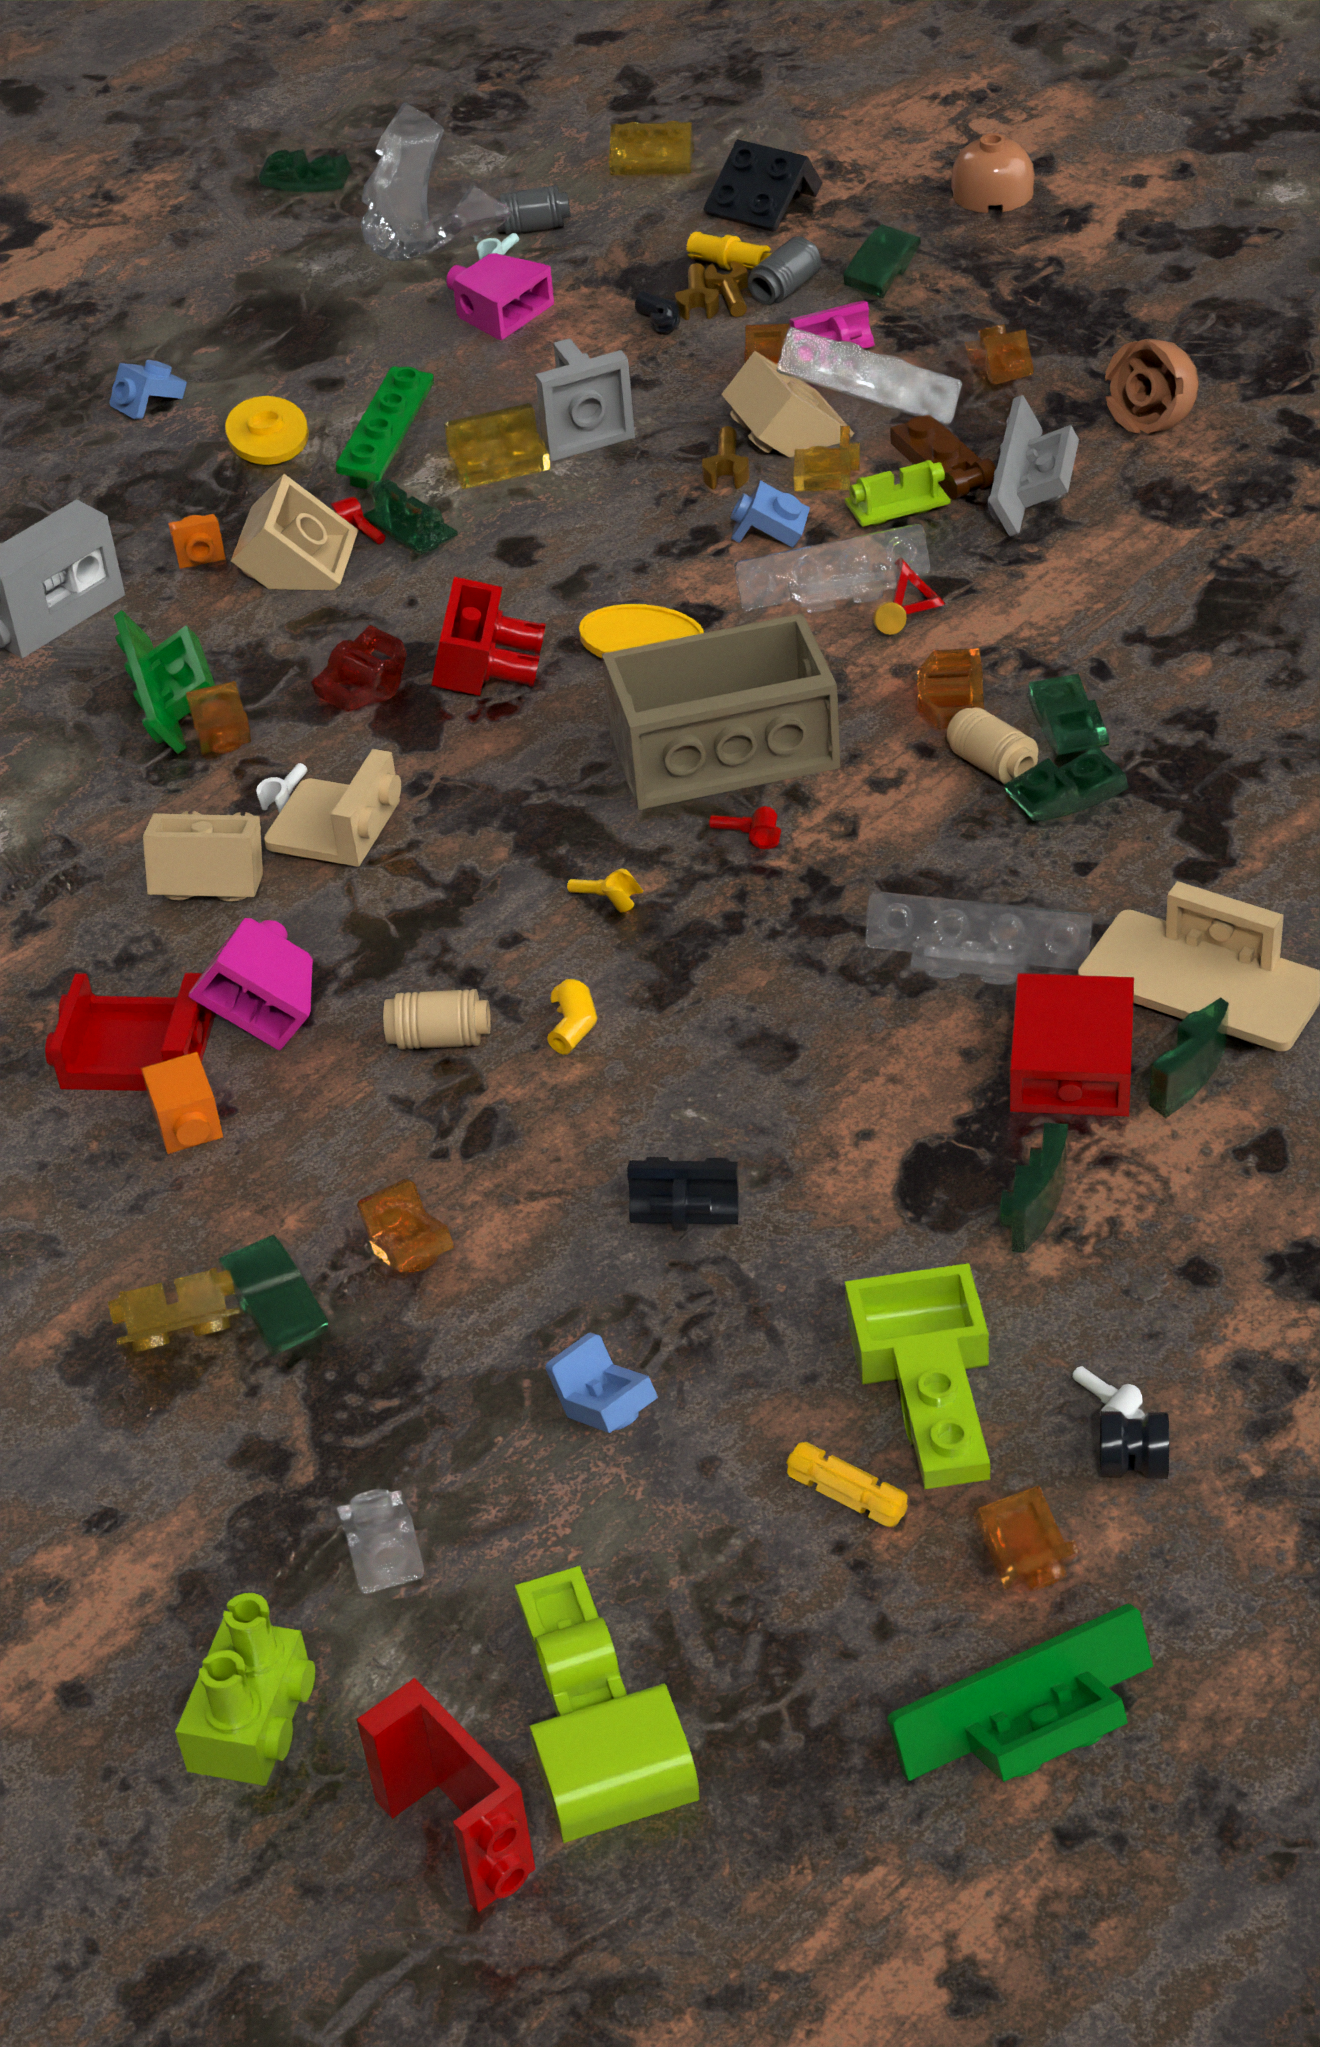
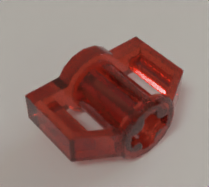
[311,625,407,712]

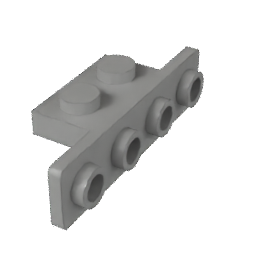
[988,395,1079,536]

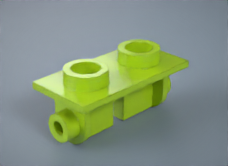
[844,460,951,527]

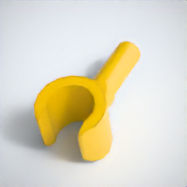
[567,868,644,912]

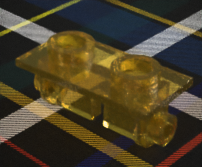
[108,1267,240,1352]

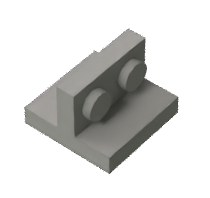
[535,338,635,462]

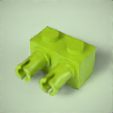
[175,1593,315,1786]

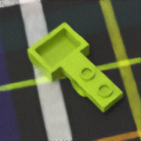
[845,1263,990,1489]
[515,1566,700,1843]

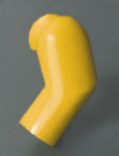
[547,979,597,1055]

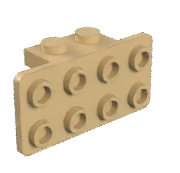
[1078,881,1320,1051]

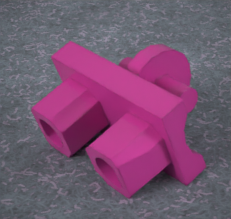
[789,300,875,365]

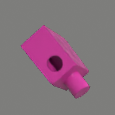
[446,253,554,341]
[188,918,313,1051]

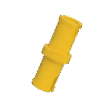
[686,231,772,270]

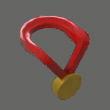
[873,557,946,635]

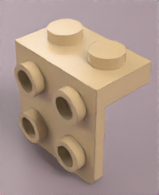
[264,749,401,867]

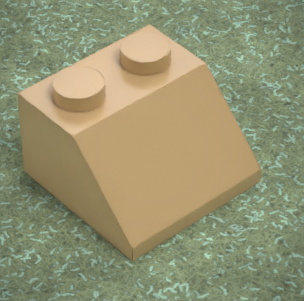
[721,351,854,458]
[231,474,358,590]

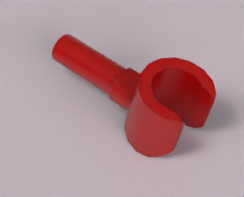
[331,497,386,545]
[709,806,781,849]

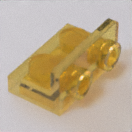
[609,121,695,175]
[444,403,551,490]

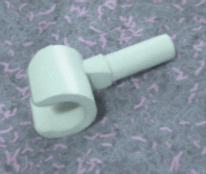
[477,233,519,260]

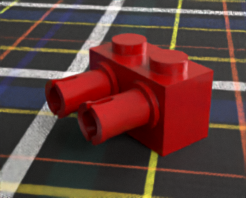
[431,577,546,696]

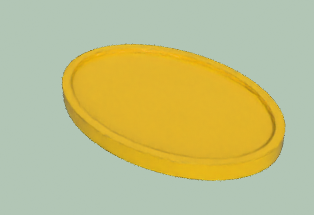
[225,396,309,465]
[579,604,704,658]

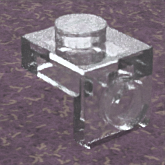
[337,1489,425,1594]

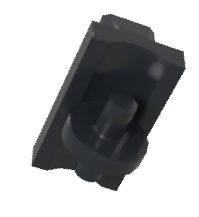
[627,1157,740,1231]

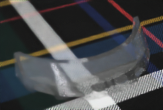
[361,103,513,261]

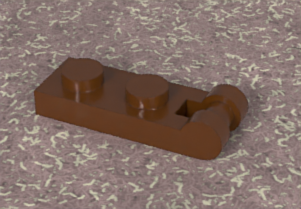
[890,414,996,500]

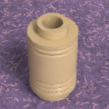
[947,707,1038,786]
[383,989,491,1050]

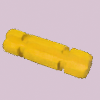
[786,1442,908,1527]

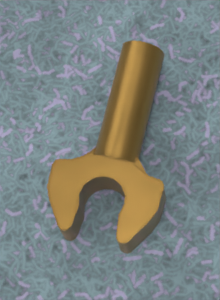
[704,261,748,317]
[675,263,719,320]
[702,426,749,489]

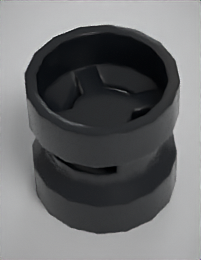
[1100,1411,1169,1479]

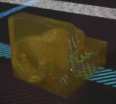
[794,426,860,491]

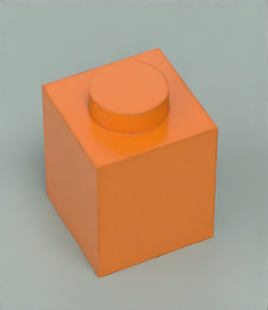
[141,1052,223,1154]

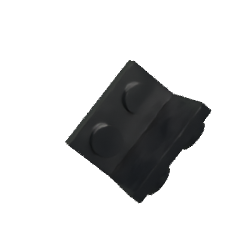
[704,139,823,232]

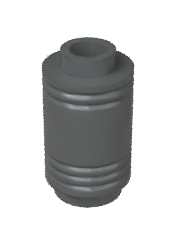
[493,185,571,236]
[748,236,821,305]

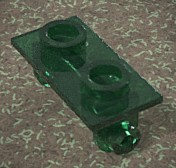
[363,479,458,555]

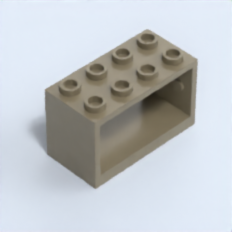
[602,613,840,810]

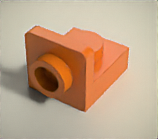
[168,514,226,569]

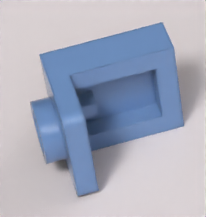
[110,360,187,420]
[730,481,810,548]
[545,1333,658,1433]

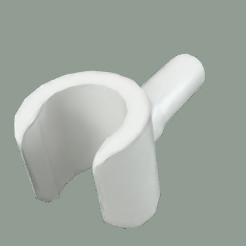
[256,763,307,813]
[1073,1366,1145,1419]

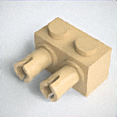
[143,811,263,902]

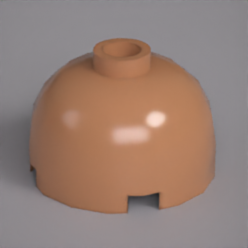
[951,133,1035,213]
[1105,339,1199,434]

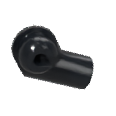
[635,291,680,333]

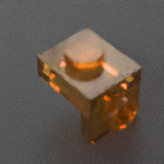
[744,323,791,373]
[965,324,1034,384]
[186,681,251,754]
[357,1179,454,1273]
[973,1485,1080,1592]

